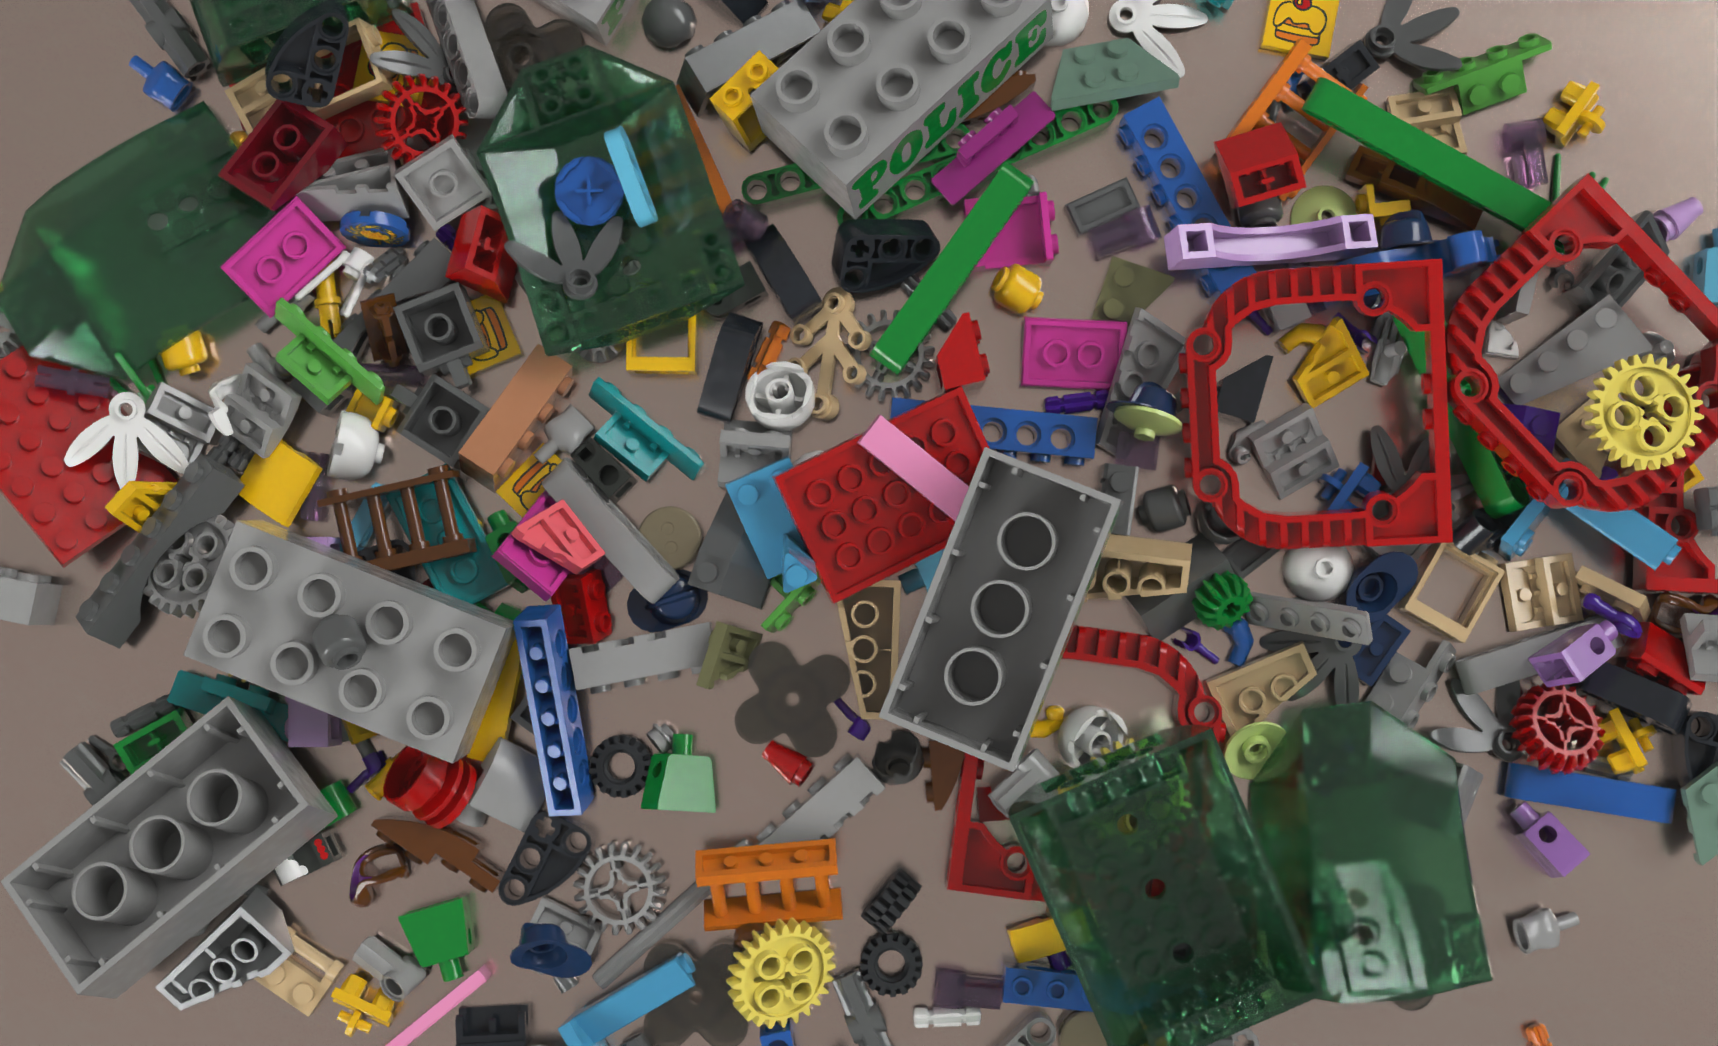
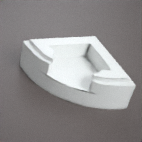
[1482,320,1519,360]

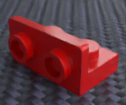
[551,569,612,644]

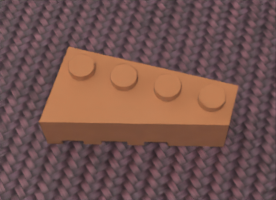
[458,344,574,493]

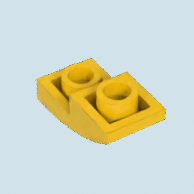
[1007,907,1088,963]

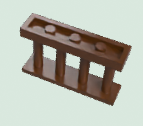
[317,465,478,571]

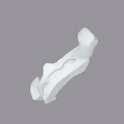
[208,374,242,436]

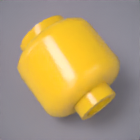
[991,264,1044,315]
[157,324,209,376]

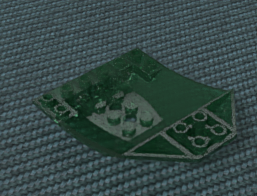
[476,45,746,357]
[0,101,276,380]
[1250,701,1494,1004]

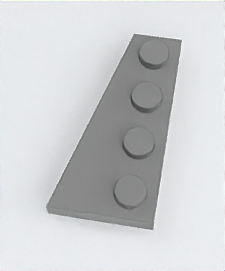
[1498,294,1654,405]
[1096,307,1185,461]

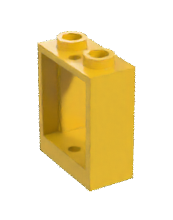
[709,50,779,152]
[626,282,699,375]

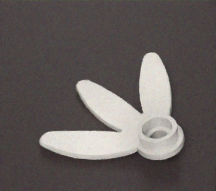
[1109,0,1208,78]
[64,392,189,490]

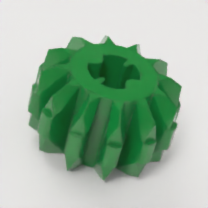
[1191,570,1253,631]

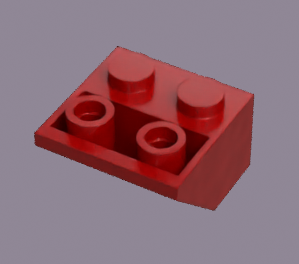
[1213,122,1307,209]
[445,205,524,303]
[935,312,990,393]
[1617,622,1706,696]

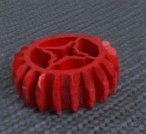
[373,73,469,165]
[1509,683,1606,775]

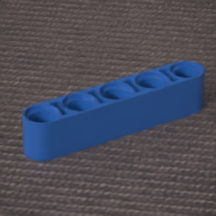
[1504,762,1677,824]

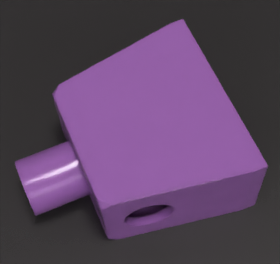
[1528,620,1618,687]
[1510,801,1590,878]

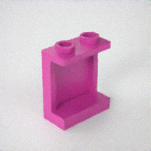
[963,192,1059,272]

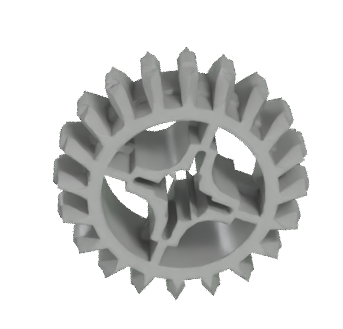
[845,309,935,402]
[573,841,667,936]

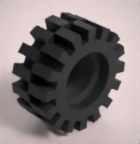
[589,734,652,798]
[861,868,922,935]
[860,930,923,997]

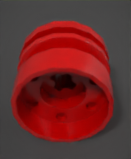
[383,746,477,829]

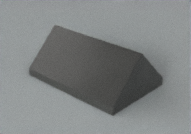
[1562,210,1670,312]
[1123,533,1234,641]

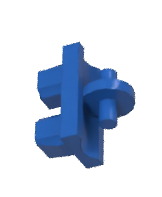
[1319,462,1382,510]

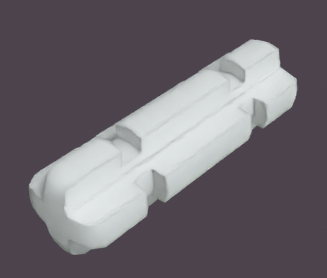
[913,1005,981,1028]

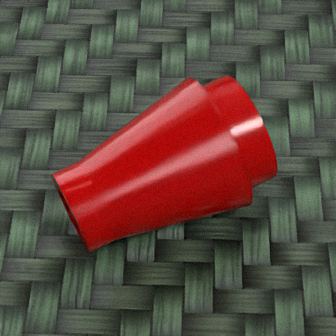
[761,740,815,787]

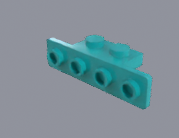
[589,377,704,482]
[167,670,288,742]

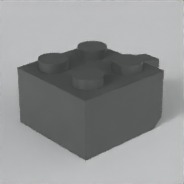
[393,282,490,389]
[391,373,490,470]

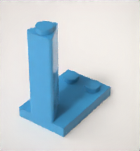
[725,456,817,593]
[1498,457,1682,570]
[558,952,696,1046]

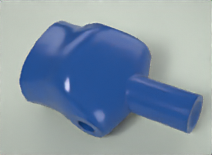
[129,55,193,112]

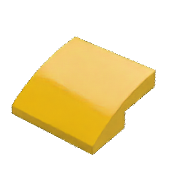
[239,440,323,528]

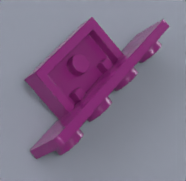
[931,91,1056,205]

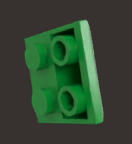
[113,707,193,775]

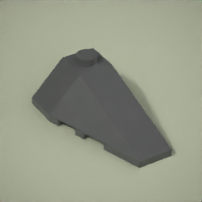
[688,491,772,609]
[155,887,295,1011]

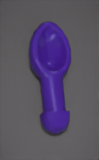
[1583,593,1643,638]

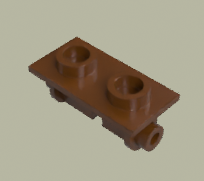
[360,293,407,367]

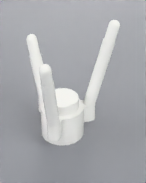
[295,247,375,317]

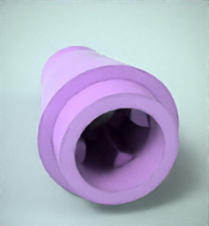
[1654,197,1703,241]

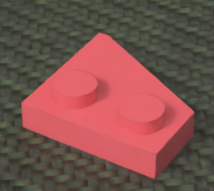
[511,499,606,575]

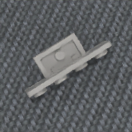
[1246,592,1373,645]
[1360,640,1456,766]

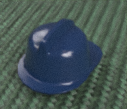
[1373,210,1439,253]
[1106,382,1178,417]
[1345,551,1418,623]
[627,569,708,632]
[510,922,592,978]

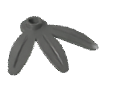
[1364,0,1463,71]
[370,9,458,93]
[504,211,624,300]
[1371,425,1475,512]
[1260,631,1362,722]
[1430,678,1525,762]

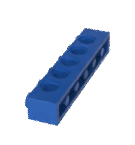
[1118,96,1256,299]
[889,397,1098,466]
[513,604,595,816]
[1000,962,1215,1024]

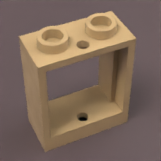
[306,18,394,120]
[1396,542,1505,643]

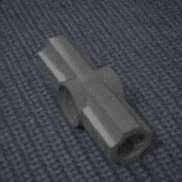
[129,0,211,79]
[60,742,127,806]
[832,968,892,1046]

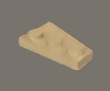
[1206,641,1317,736]

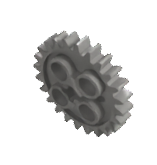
[143,514,235,619]

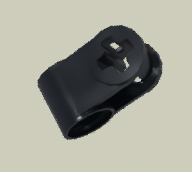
[1453,507,1510,555]

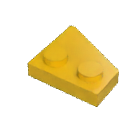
[1292,316,1370,408]
[105,481,178,533]

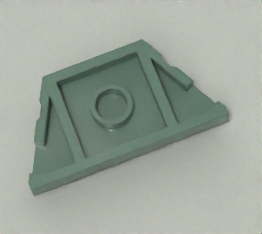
[1050,38,1180,111]
[1680,761,1718,866]

